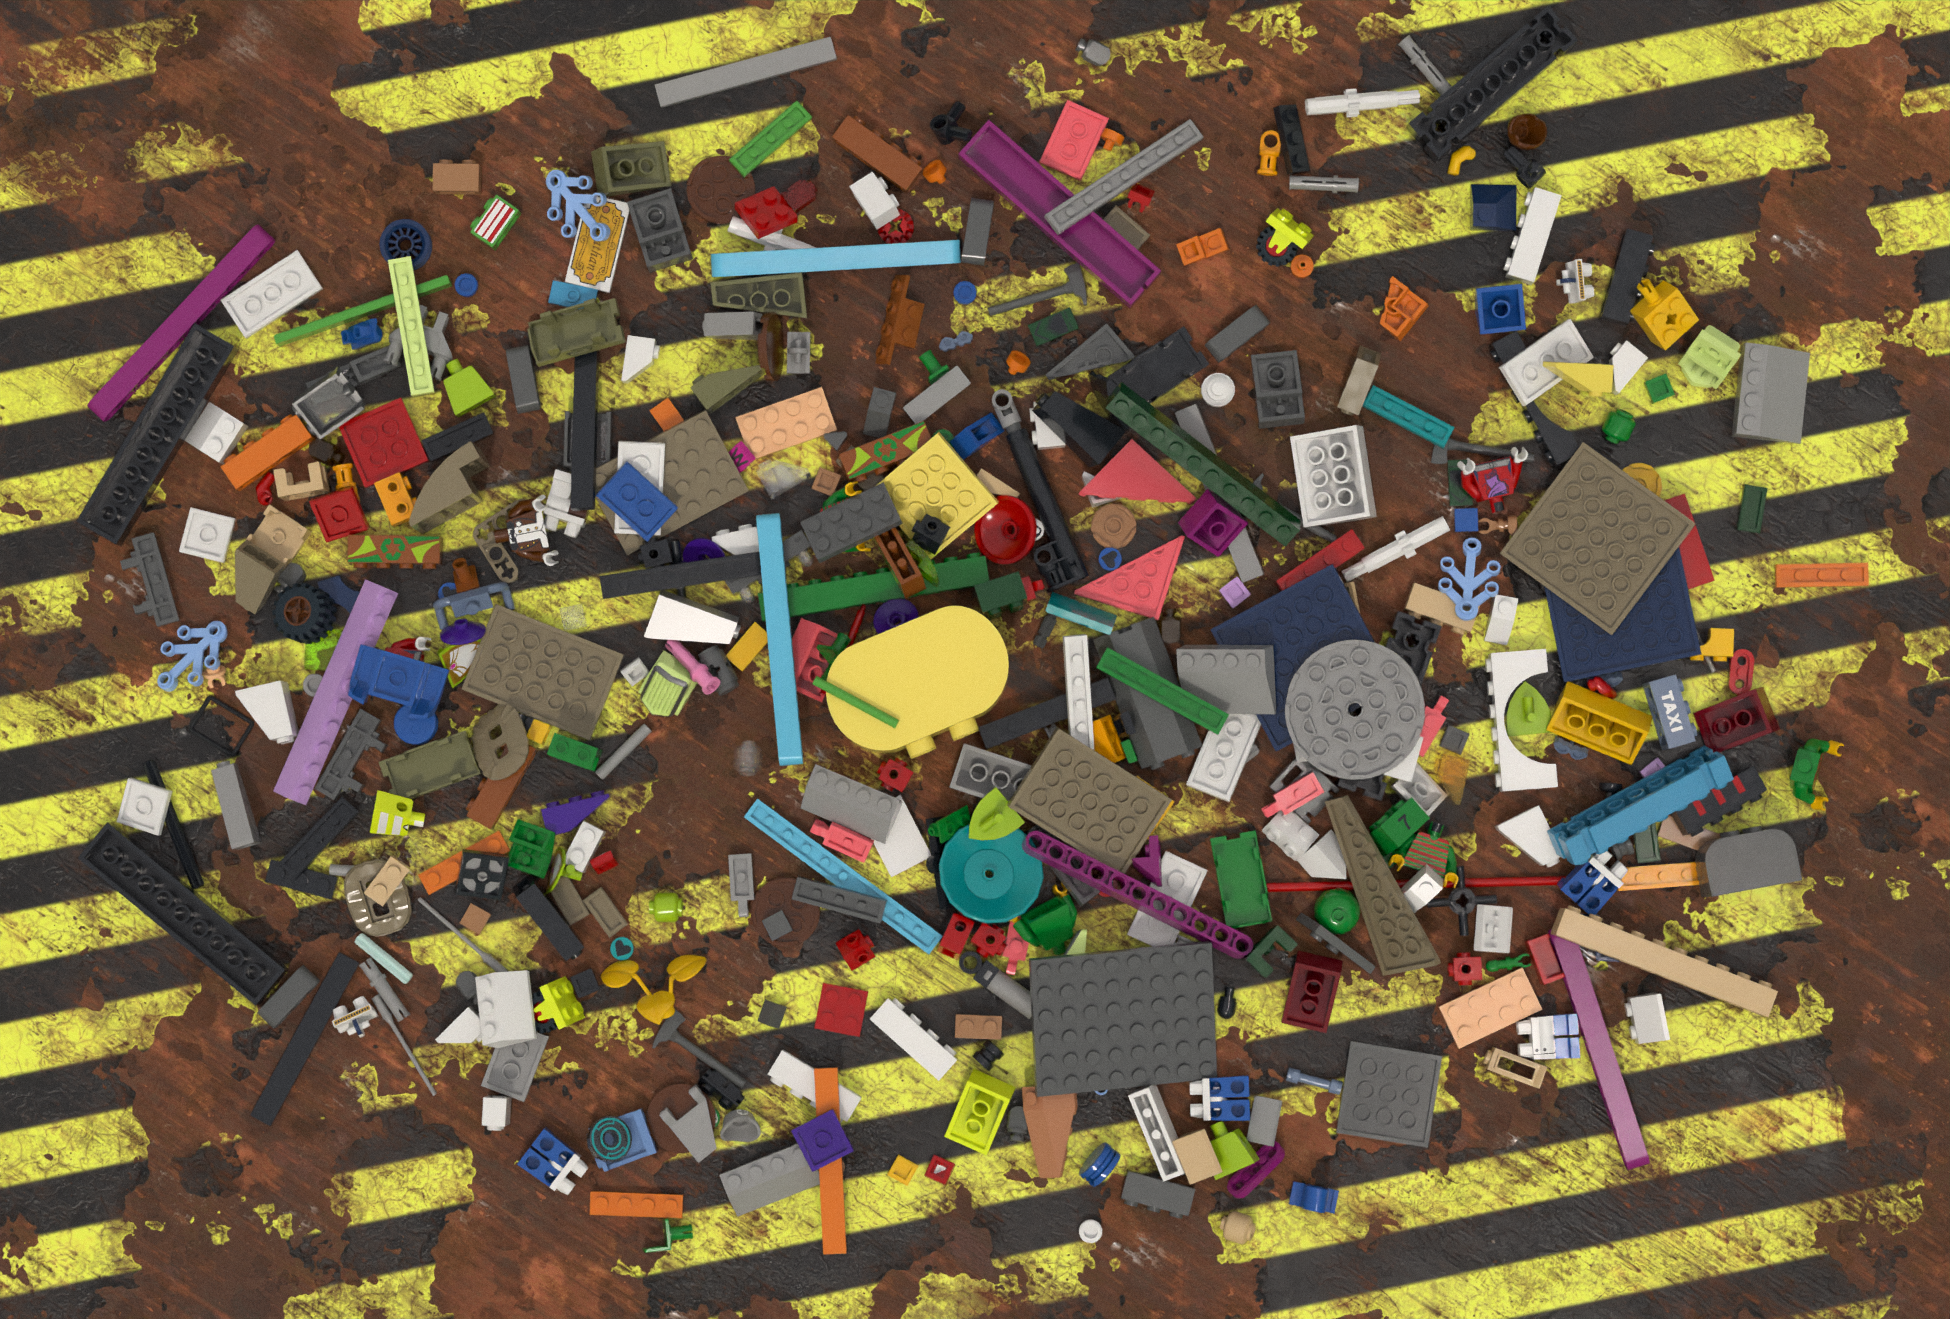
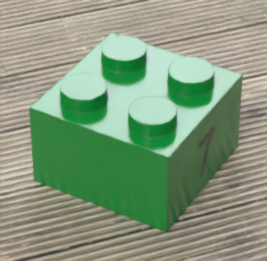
[1369,797,1430,857]

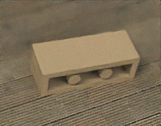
[1403,583,1480,635]

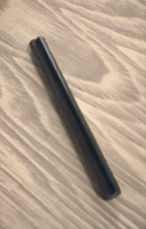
[142,760,204,889]

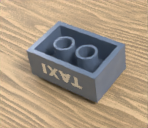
[1642,674,1697,750]

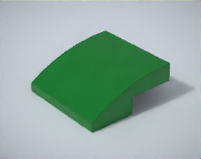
[508,819,555,879]

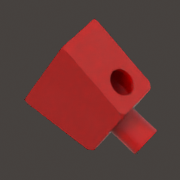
[937,911,975,961]

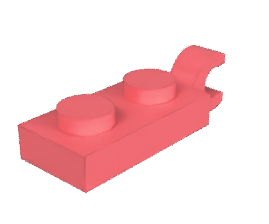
[1419,695,1449,757]
[1261,772,1324,818]
[810,819,874,863]
[1002,916,1029,975]

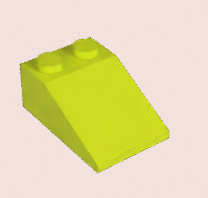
[944,1069,1016,1155]

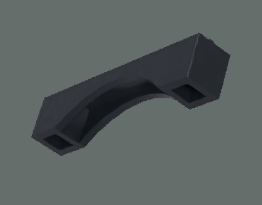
[1489,331,1579,467]
[979,678,1116,750]

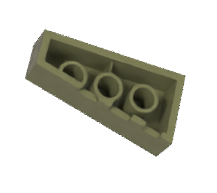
[710,272,807,318]

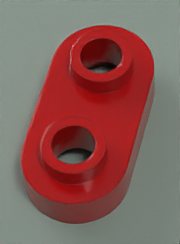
[1728,649,1754,695]

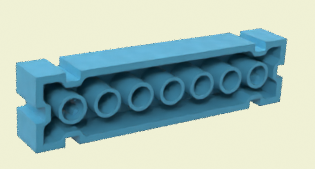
[1547,745,1734,866]

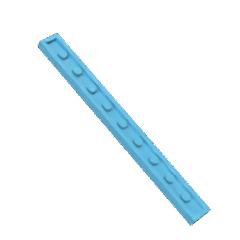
[744,799,942,954]

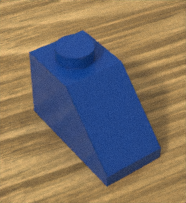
[950,413,1005,460]

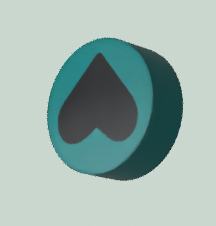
[610,937,634,960]

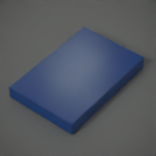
[596,461,678,542]

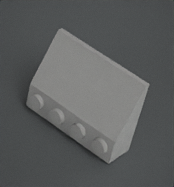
[1732,342,1810,444]
[1176,645,1277,714]

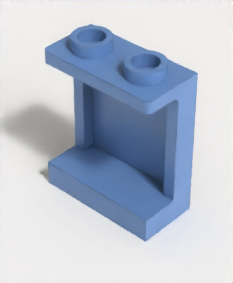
[586,1108,658,1172]

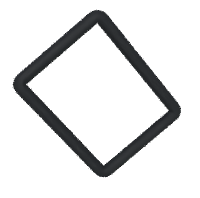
[189,696,254,757]

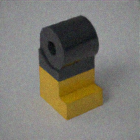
[519,713,552,745]

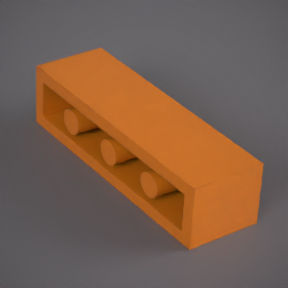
[221,414,315,491]

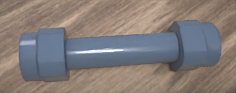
[1286,1067,1343,1095]

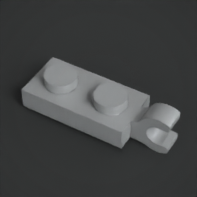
[728,854,754,917]

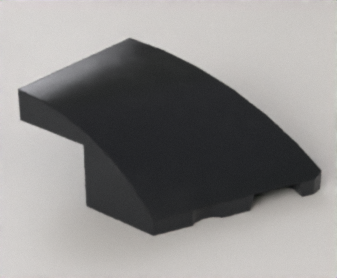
[1088,371,1131,434]

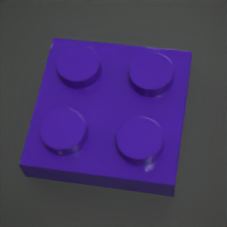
[791,1109,854,1172]

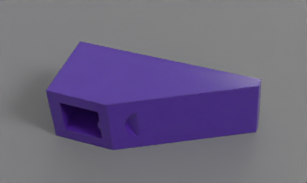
[541,790,611,835]

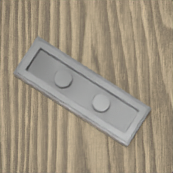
[903,366,971,424]

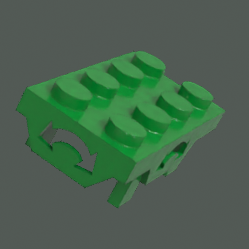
[1210,830,1272,928]

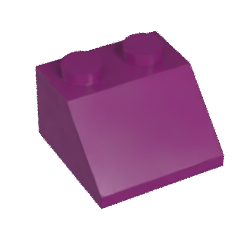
[1178,489,1248,557]

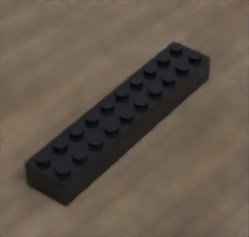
[77,323,239,547]
[78,822,289,1006]

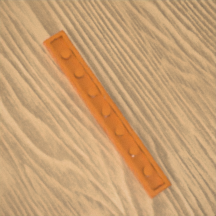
[814,1067,847,1254]

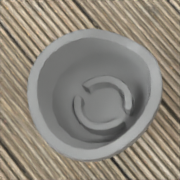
[720,1109,761,1142]

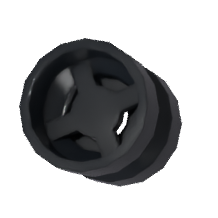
[972,1039,1004,1071]

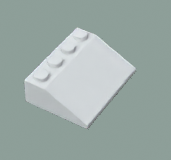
[1290,425,1377,528]

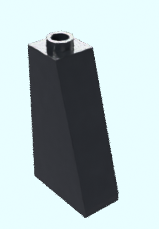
[1032,391,1126,467]
[513,874,584,961]

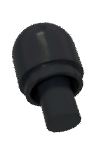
[1217,986,1237,1019]

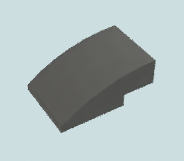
[627,188,693,273]
[1251,350,1305,429]

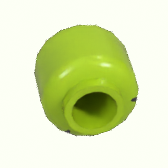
[649,893,683,922]

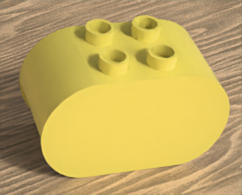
[826,606,1009,759]

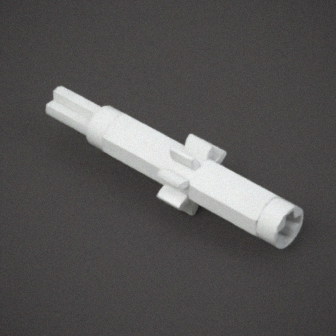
[1305,88,1420,117]
[727,216,816,251]
[1341,516,1450,582]

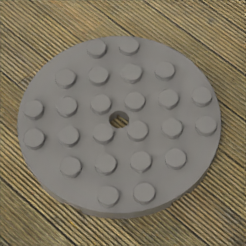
[1285,640,1425,780]

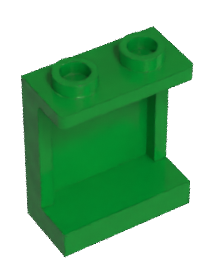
[547,733,603,772]

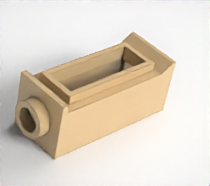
[1483,1047,1547,1089]

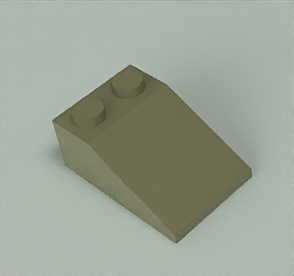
[591,141,671,197]
[690,365,765,415]

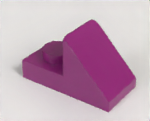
[1132,835,1162,887]

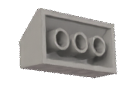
[949,744,1031,802]
[801,764,903,844]
[719,1143,820,1217]

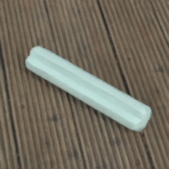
[354,933,413,984]

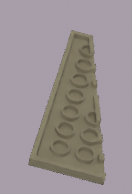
[1325,795,1441,976]

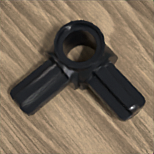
[930,101,972,145]
[1504,146,1546,189]

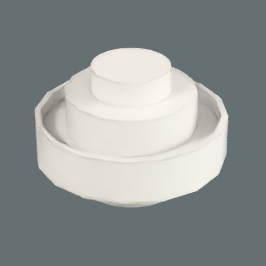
[1201,373,1235,407]

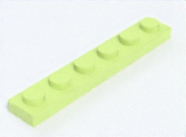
[388,256,435,396]

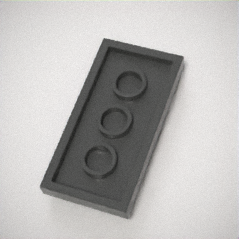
[800,482,903,563]

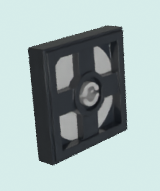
[455,849,509,900]

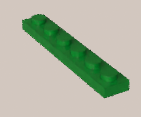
[1096,647,1229,735]

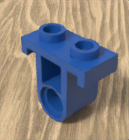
[1288,1181,1339,1214]

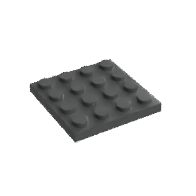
[1336,1041,1442,1148]

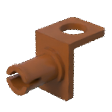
[452,558,480,594]

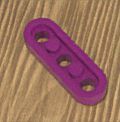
[1227,1141,1285,1199]

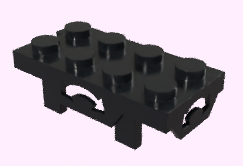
[1107,326,1209,404]

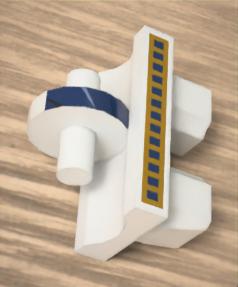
[1556,259,1594,304]
[332,996,378,1038]

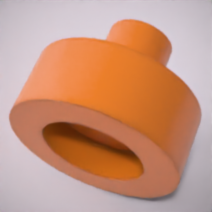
[1100,128,1125,152]
[923,160,947,184]
[1290,255,1314,279]
[1006,351,1031,375]

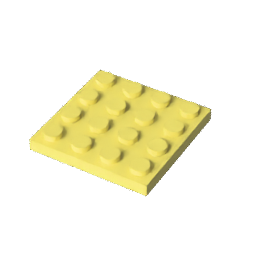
[875,432,999,561]

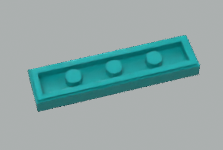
[1362,385,1455,449]

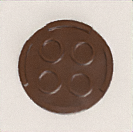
[687,155,755,224]
[758,312,784,382]
[751,878,820,947]
[647,1083,716,1153]

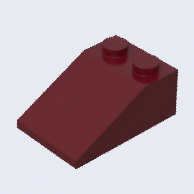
[1693,687,1780,753]
[1281,950,1343,1033]

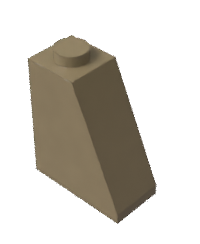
[1337,345,1381,415]
[235,540,285,614]

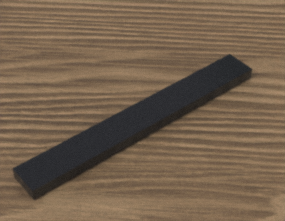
[570,350,599,511]
[599,552,786,599]
[250,952,360,1126]

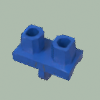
[341,318,382,350]

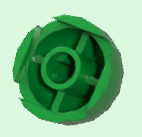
[1314,888,1360,935]

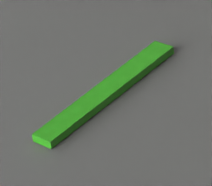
[274,275,453,347]

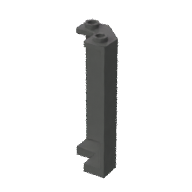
[1093,617,1202,770]

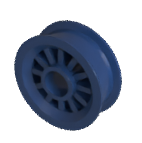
[379,219,432,271]

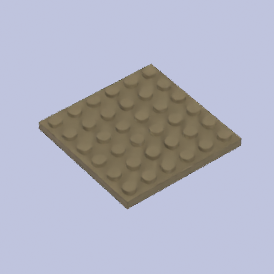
[1500,442,1696,635]

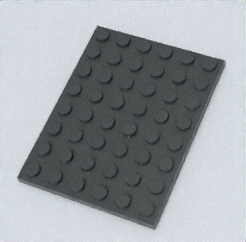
[1029,941,1217,1097]

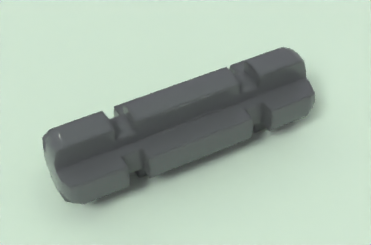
[1033,613,1058,648]

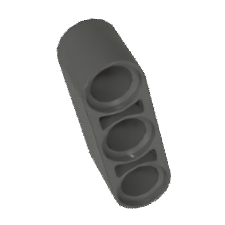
[961,197,994,266]
[1204,305,1271,363]
[506,345,541,414]
[257,965,320,1029]

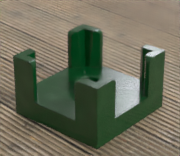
[1243,925,1298,978]

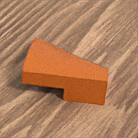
[1380,276,1429,341]

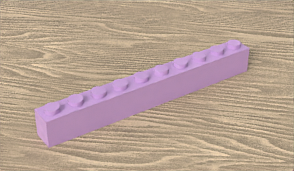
[273,579,398,805]

